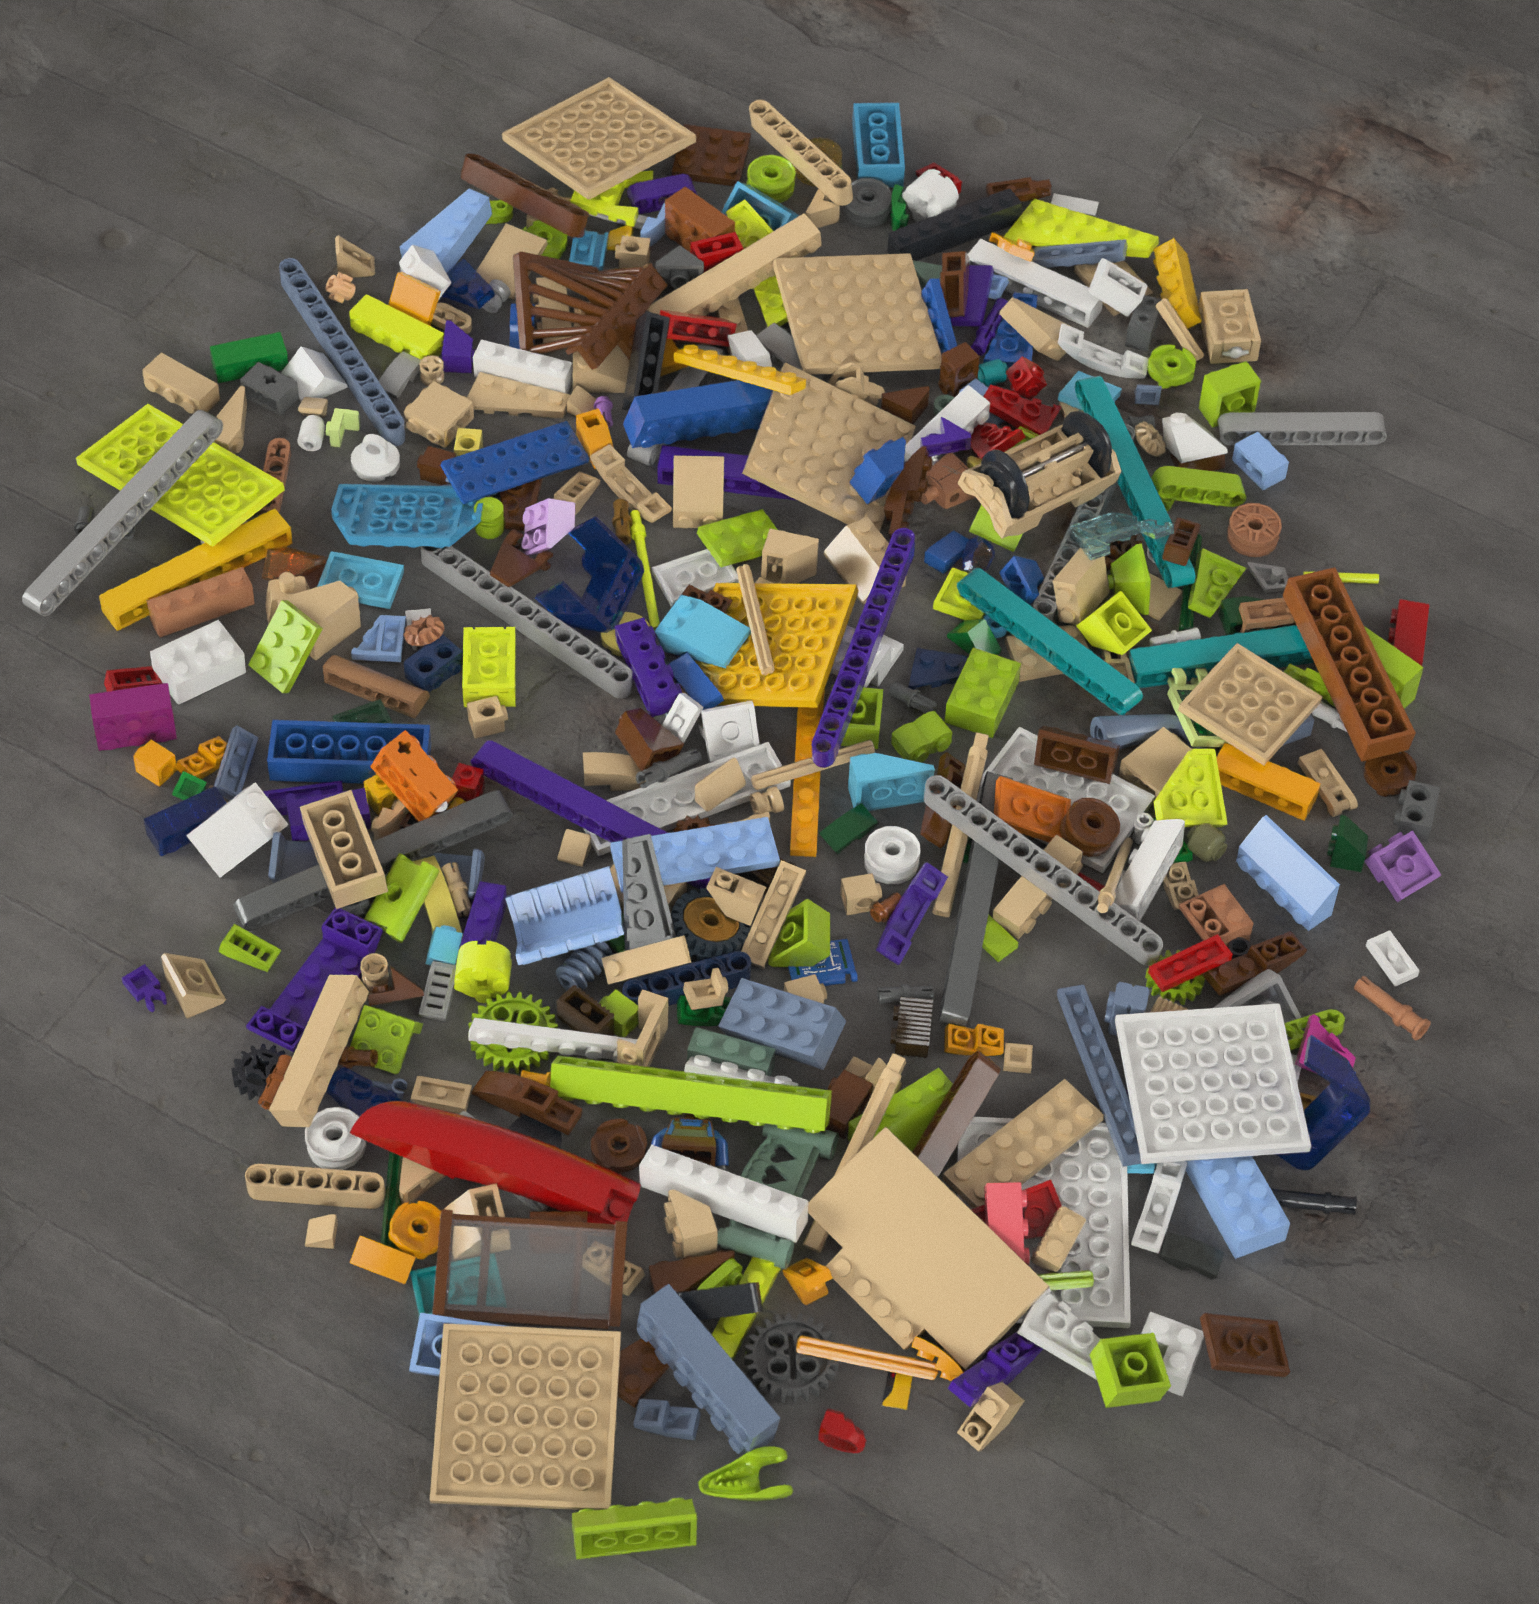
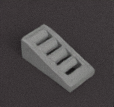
[419,961,456,1022]

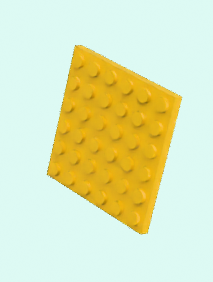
[681,583,859,708]

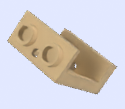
[617,989,668,1067]

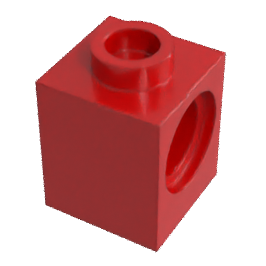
[452,763,485,802]

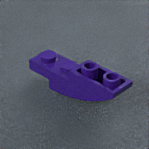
[948,1331,1043,1407]

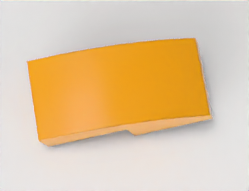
[176,736,227,779]
[944,1024,1004,1056]
[350,1235,416,1284]
[912,1336,965,1381]

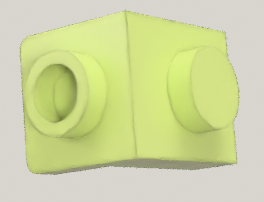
[326,408,360,447]

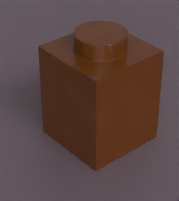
[417,446,456,485]

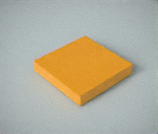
[388,272,441,326]

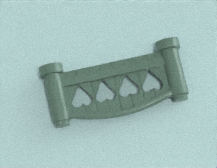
[717,1124,839,1269]

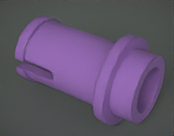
[594,396,613,428]

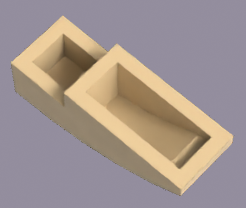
[583,752,646,791]

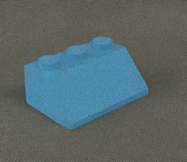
[721,181,800,231]

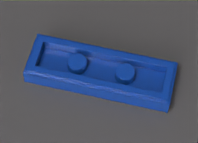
[669,652,724,710]

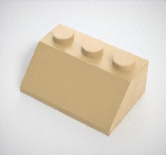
[824,516,906,605]

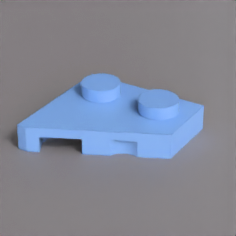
[351,615,406,662]

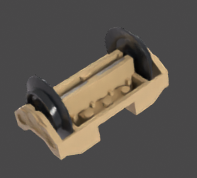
[958,410,1121,539]

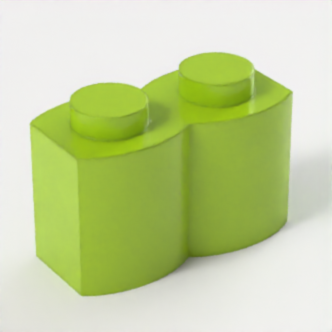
[891,711,952,763]

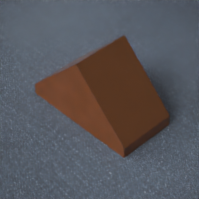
[880,386,930,424]

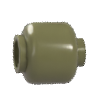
[1187,823,1227,862]

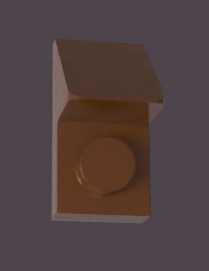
[367,965,424,1006]

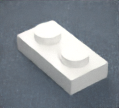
[662,693,704,743]
[1366,931,1420,986]

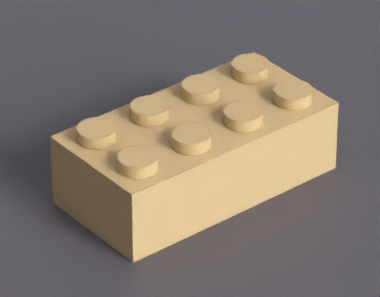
[300,790,388,909]

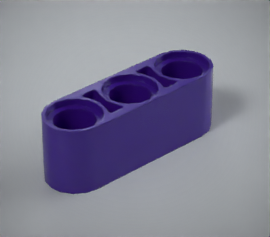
[626,174,697,214]

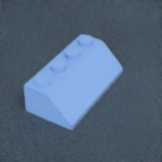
[1236,815,1340,931]

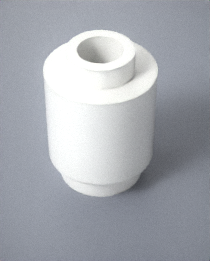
[297,415,326,451]

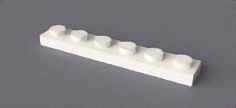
[468,1018,638,1062]

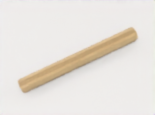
[751,740,875,790]

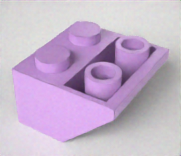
[522,498,575,557]

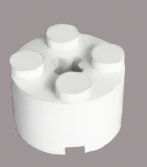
[902,169,959,222]

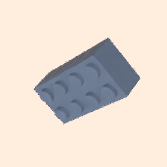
[719,978,846,1070]

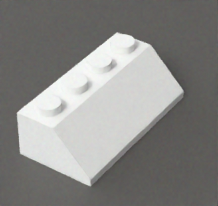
[1106,819,1185,921]

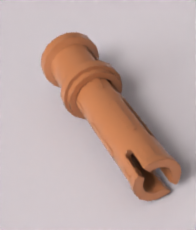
[1354,976,1431,1041]

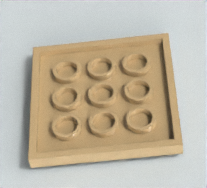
[1178,643,1322,765]

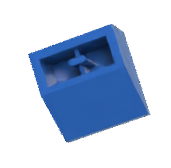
[850,437,906,505]

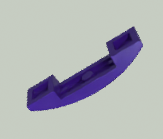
[876,862,948,965]

